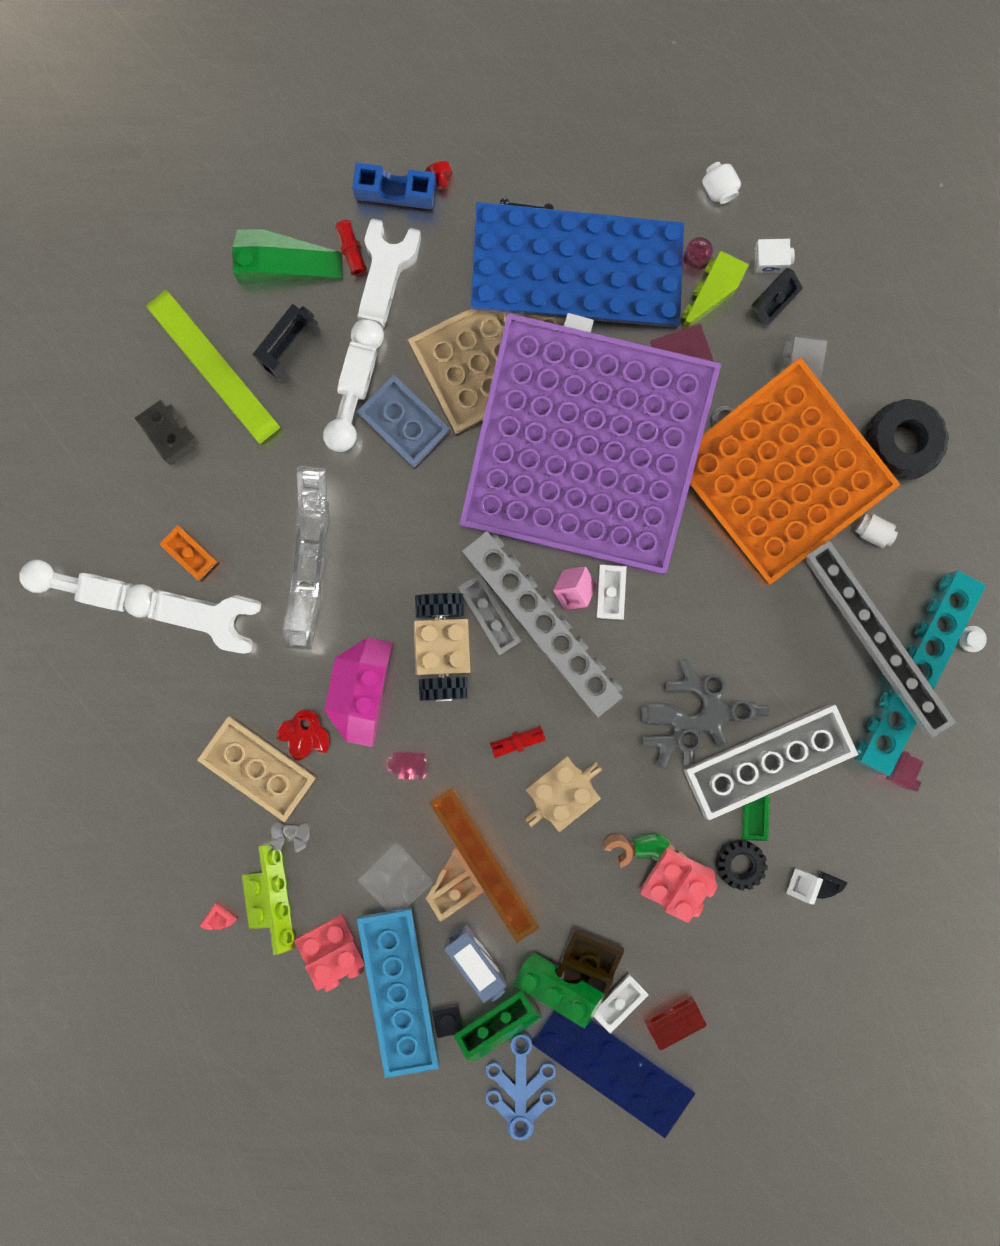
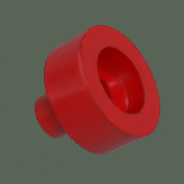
[425,161,453,189]

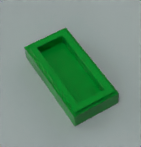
[741,794,770,841]

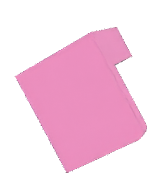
[553,566,596,610]

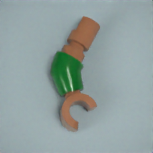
[603,833,687,868]

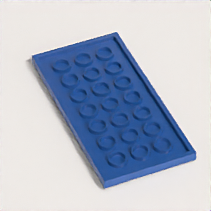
[470,202,684,328]

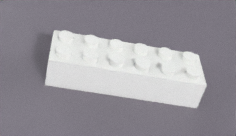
[683,705,858,820]

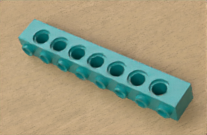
[854,570,987,776]

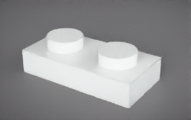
[596,565,627,620]
[594,973,649,1033]

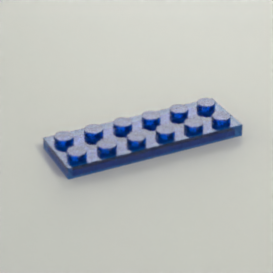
[532,1010,696,1138]

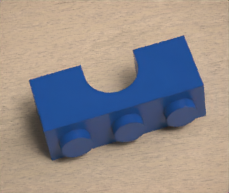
[352,162,436,210]

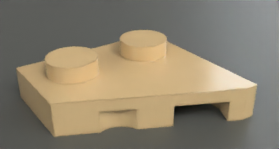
[426,848,486,922]

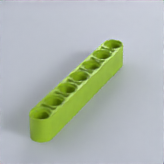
[145,289,280,444]

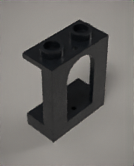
[252,304,320,383]

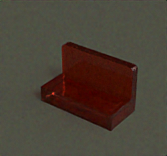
[644,996,707,1050]

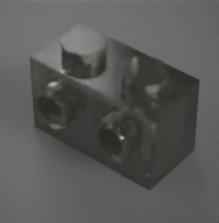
[135,400,197,465]

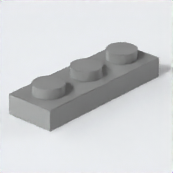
[457,574,522,656]

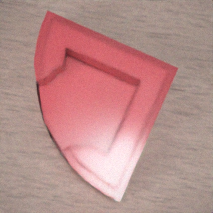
[199,902,238,930]

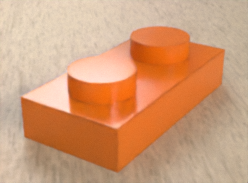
[159,525,217,581]

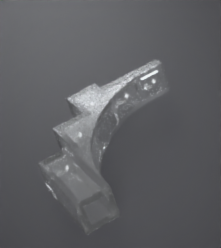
[283,466,330,650]

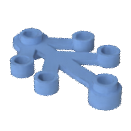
[485,1032,556,1141]

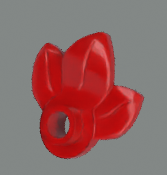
[277,709,329,761]

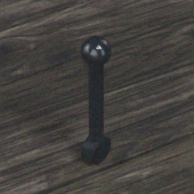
[500,198,554,210]

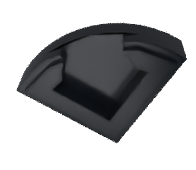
[817,871,848,899]

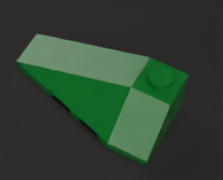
[232,229,343,283]

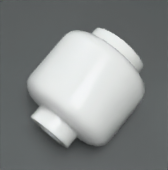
[702,162,741,204]

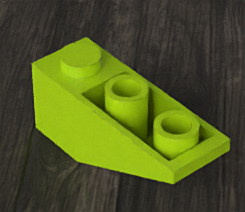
[681,251,749,330]

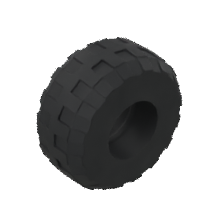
[864,399,949,481]

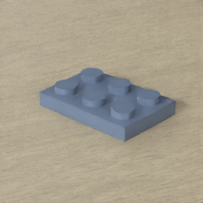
[357,374,451,468]

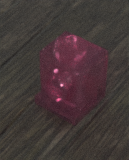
[387,752,427,780]

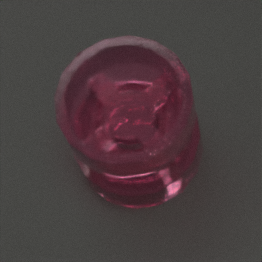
[683,237,713,271]

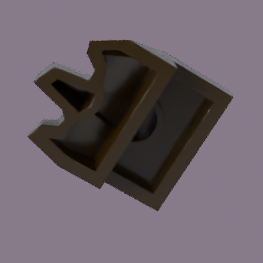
[556,928,624,1001]

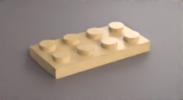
[197,716,317,822]

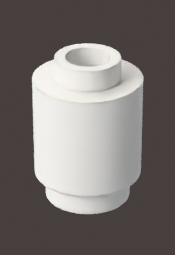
[855,513,898,549]

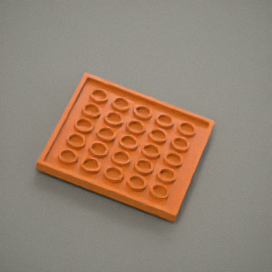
[690,357,901,585]

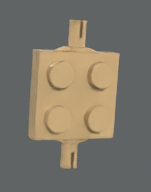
[524,757,602,832]

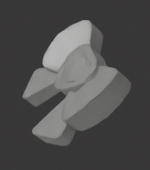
[271,822,310,853]

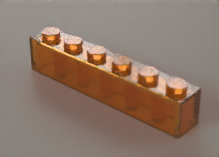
[429,787,540,943]

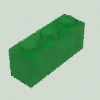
[453,990,543,1062]

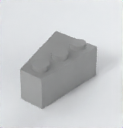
[780,334,827,381]

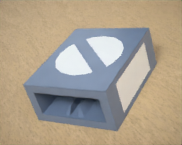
[444,924,506,1003]

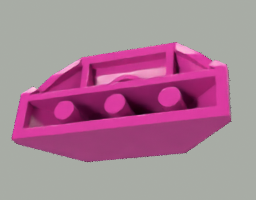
[324,637,394,747]

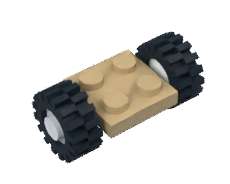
[413,593,470,701]

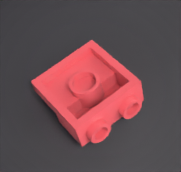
[640,848,717,923]
[294,914,365,992]

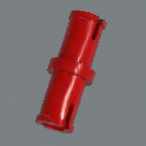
[335,220,367,276]
[490,725,546,759]

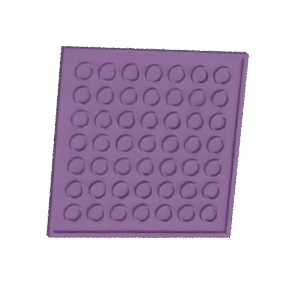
[459,313,721,574]

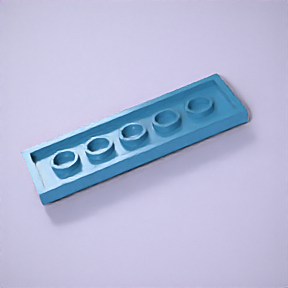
[357,907,439,1078]

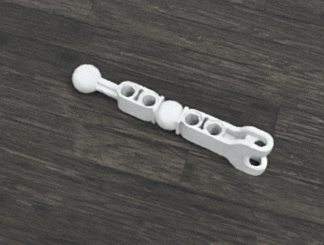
[323,218,421,452]
[19,560,262,654]

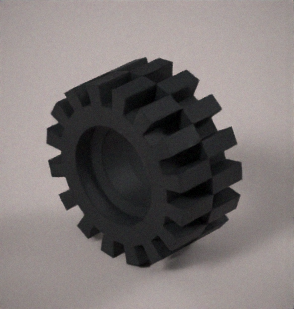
[716,840,768,891]

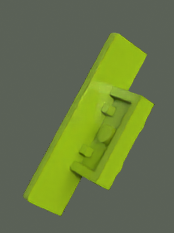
[242,843,295,955]

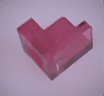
[886,751,923,792]

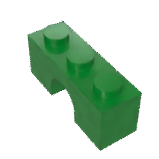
[514,953,605,1029]

